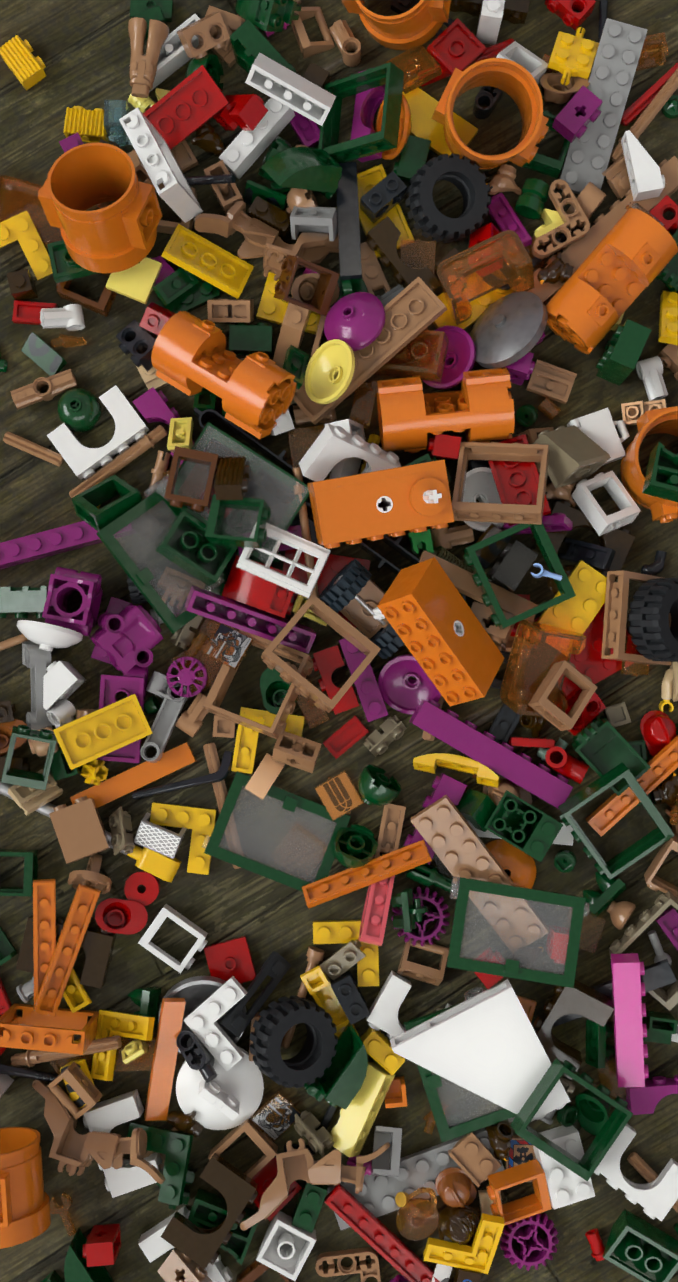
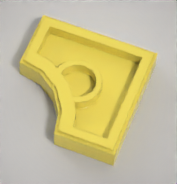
[106,257,162,304]

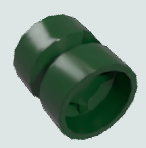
[515,178,550,219]

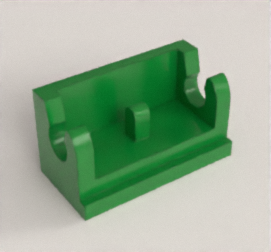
[406,529,434,555]

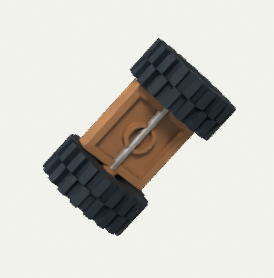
[319,559,404,659]

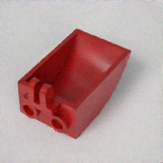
[222,555,299,618]

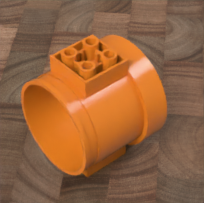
[341,0,451,50]
[431,58,549,170]
[38,142,162,273]
[620,406,678,523]
[0,1127,51,1249]

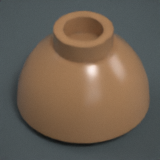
[607,900,636,930]

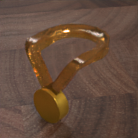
[395,1187,437,1218]

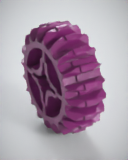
[391,887,450,946]
[500,1213,559,1271]

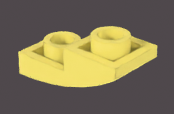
[121,1039,148,1065]

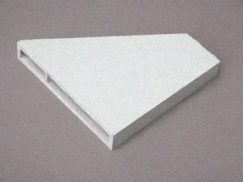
[390,979,571,1122]

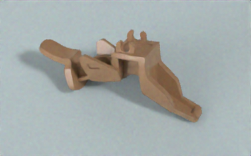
[194,200,339,281]
[32,1080,166,1184]
[240,1138,391,1230]

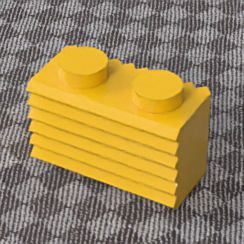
[0,35,46,91]
[63,106,112,143]
[360,1027,405,1076]

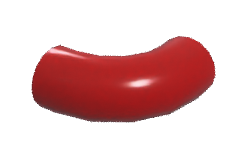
[545,746,589,784]

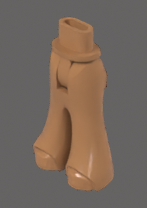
[128,17,170,98]

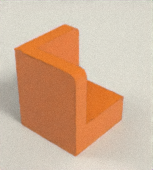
[384,1076,407,1108]

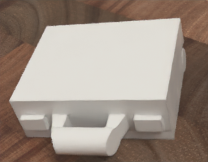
[567,407,630,465]

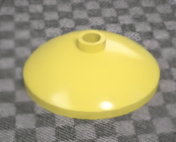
[305,339,355,404]

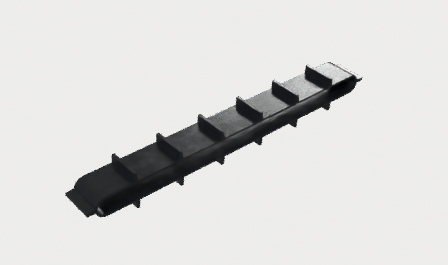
[193,408,471,609]

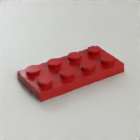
[143,65,230,150]
[488,434,551,526]
[283,549,371,595]

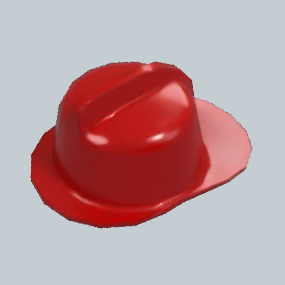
[640,710,677,757]
[95,898,148,935]

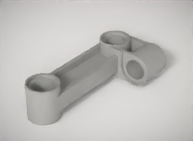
[22,641,53,730]
[140,671,188,763]

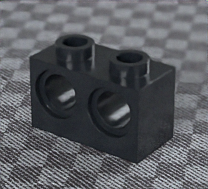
[360,171,407,224]
[116,319,156,372]
[331,970,371,1025]

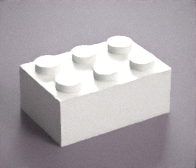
[533,1125,595,1209]

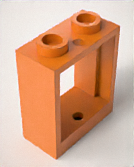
[486,1159,552,1226]

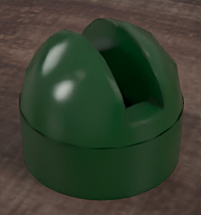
[144,696,161,715]

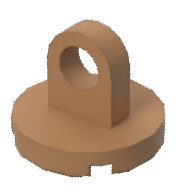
[67,854,112,894]

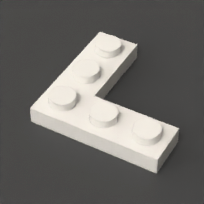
[183,976,247,1072]

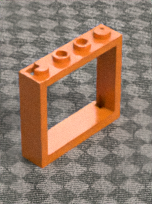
[0,1003,99,1055]

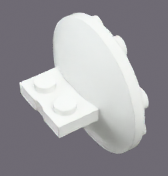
[176,1046,264,1130]

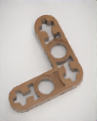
[532,179,590,259]
[315,1247,381,1282]

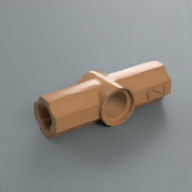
[10,369,78,410]

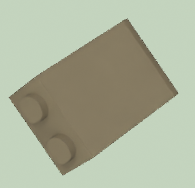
[533,425,611,488]

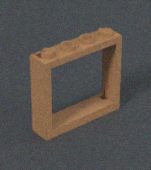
[452,441,549,525]
[601,570,671,665]
[261,594,381,713]
[203,629,314,739]

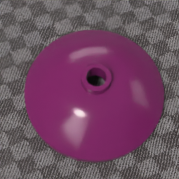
[324,292,386,351]
[416,326,476,389]
[378,654,441,714]

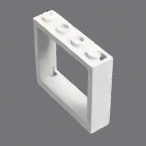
[119,107,203,223]

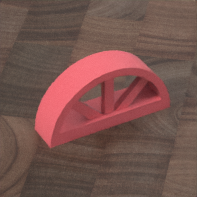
[359,875,395,946]

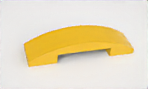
[413,753,499,788]
[300,965,359,1038]

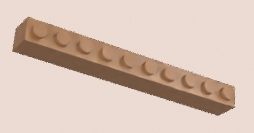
[515,156,678,305]

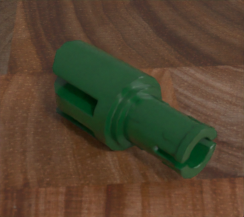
[406,863,455,893]

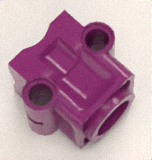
[42,567,103,637]
[89,604,164,674]

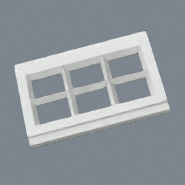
[236,522,331,599]

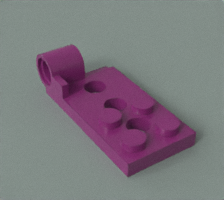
[97,665,148,763]

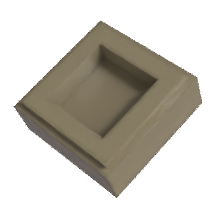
[604,702,631,728]

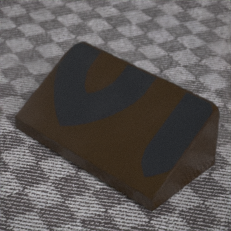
[475,523,512,569]

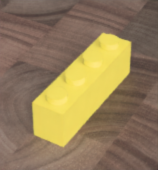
[330,1062,395,1157]

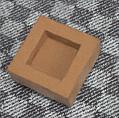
[213,715,236,738]

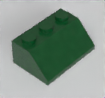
[603,1209,678,1282]

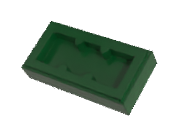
[130,0,174,22]

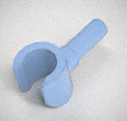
[530,563,562,581]

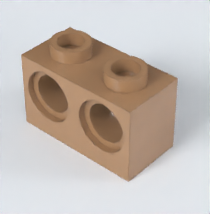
[177,12,230,59]
[207,299,254,323]

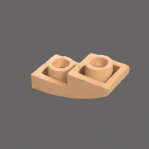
[621,399,667,425]
[244,753,285,800]

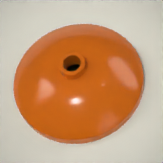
[375,94,412,160]
[485,839,536,889]

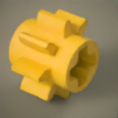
[81,759,109,786]

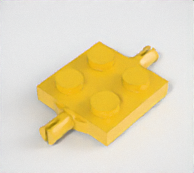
[547,27,599,86]

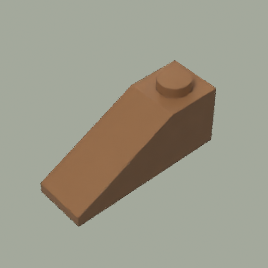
[273,303,311,368]

